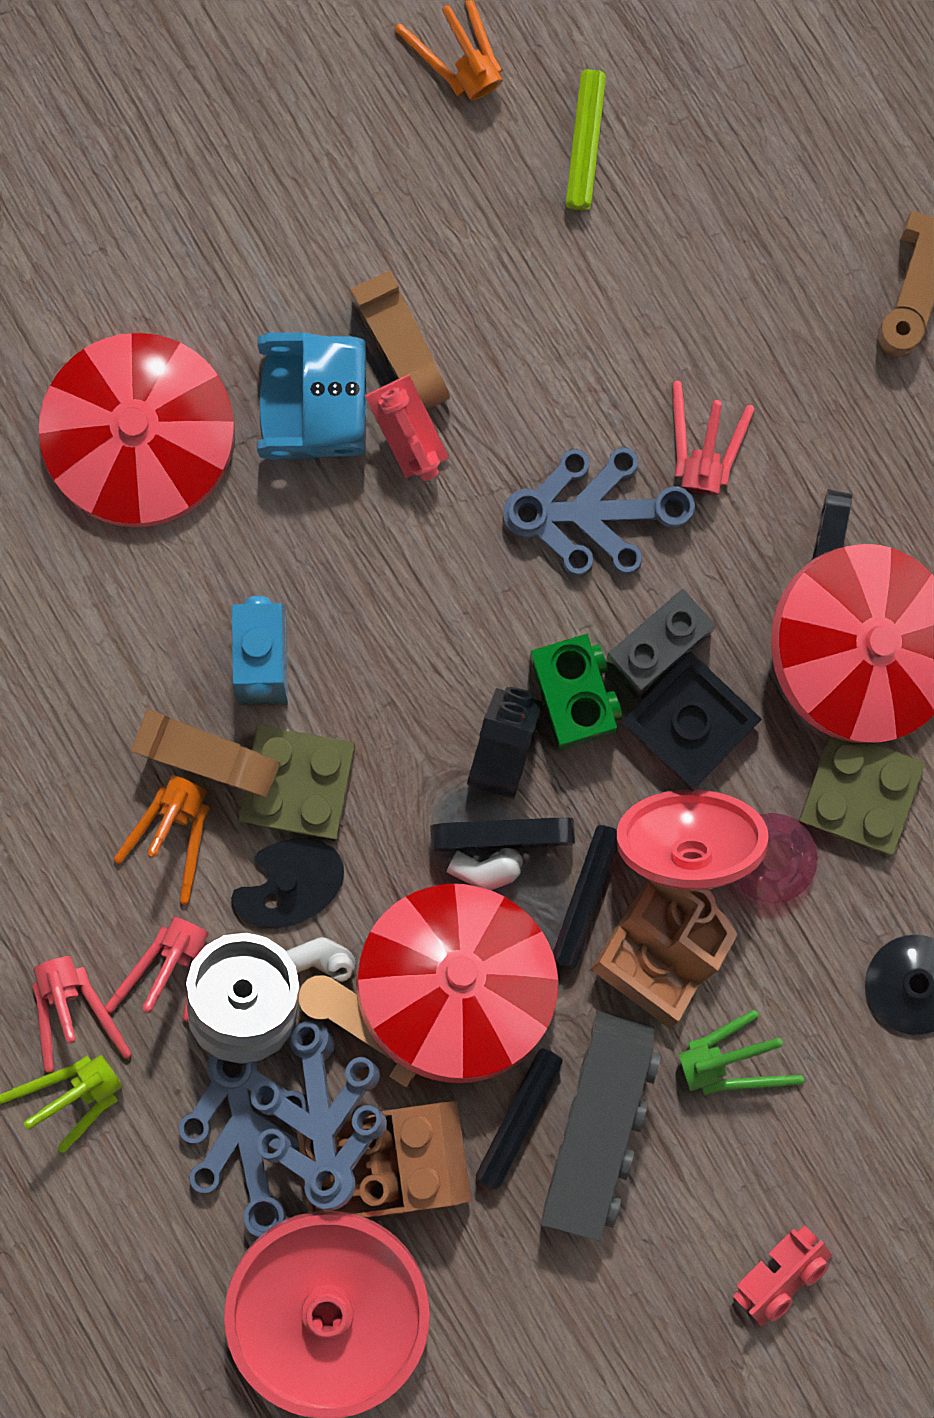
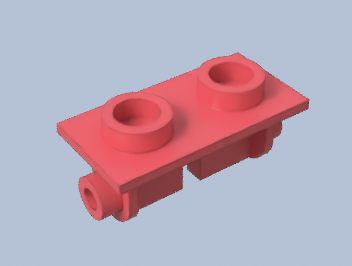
[365,374,449,481]
[732,1225,833,1327]

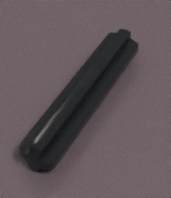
[553,825,617,969]
[476,1048,563,1190]

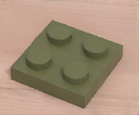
[239,724,356,841]
[798,735,926,857]

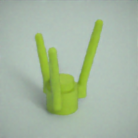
[0,1054,124,1153]

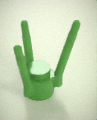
[678,1010,805,1095]

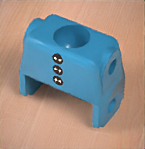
[257,333,366,460]

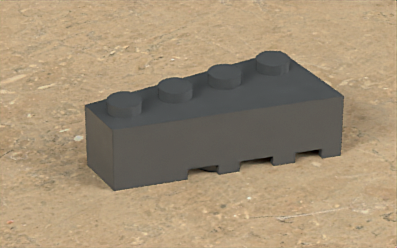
[541,1011,661,1241]

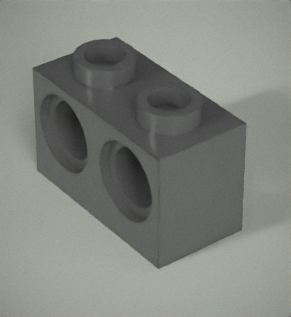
[606,589,716,698]

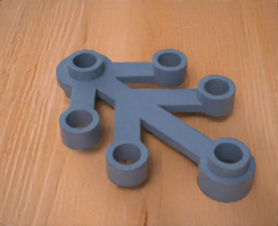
[503,447,695,577]
[251,1020,387,1210]
[179,1054,308,1237]

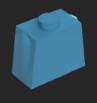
[232,596,288,705]

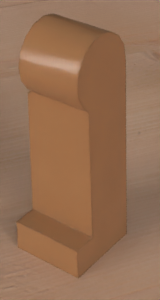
[877,210,934,357]
[350,270,450,410]
[130,709,281,798]

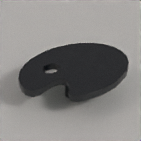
[231,838,344,928]

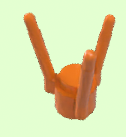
[395,0,503,101]
[114,775,210,905]

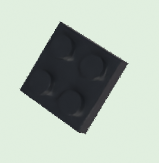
[621,651,762,792]

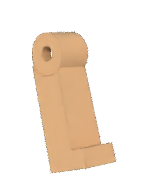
[299,975,416,1088]

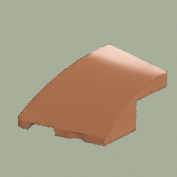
[590,880,738,1029]

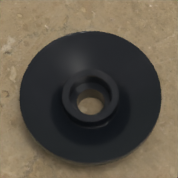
[865,935,934,1035]

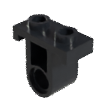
[467,687,543,799]

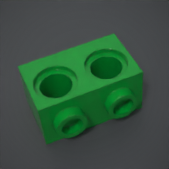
[530,633,623,751]

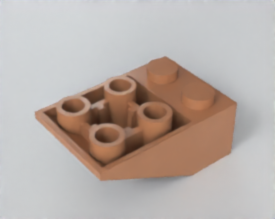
[297,1101,471,1217]

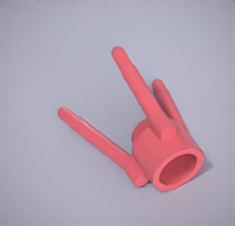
[673,381,755,495]
[105,916,209,1022]
[32,956,132,1073]

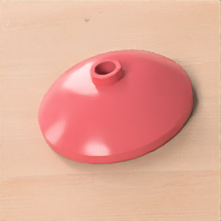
[617,789,768,890]

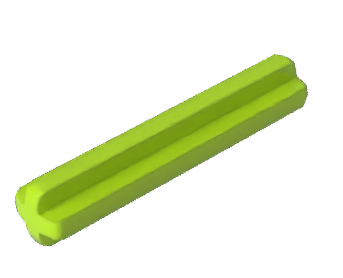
[565,69,606,211]

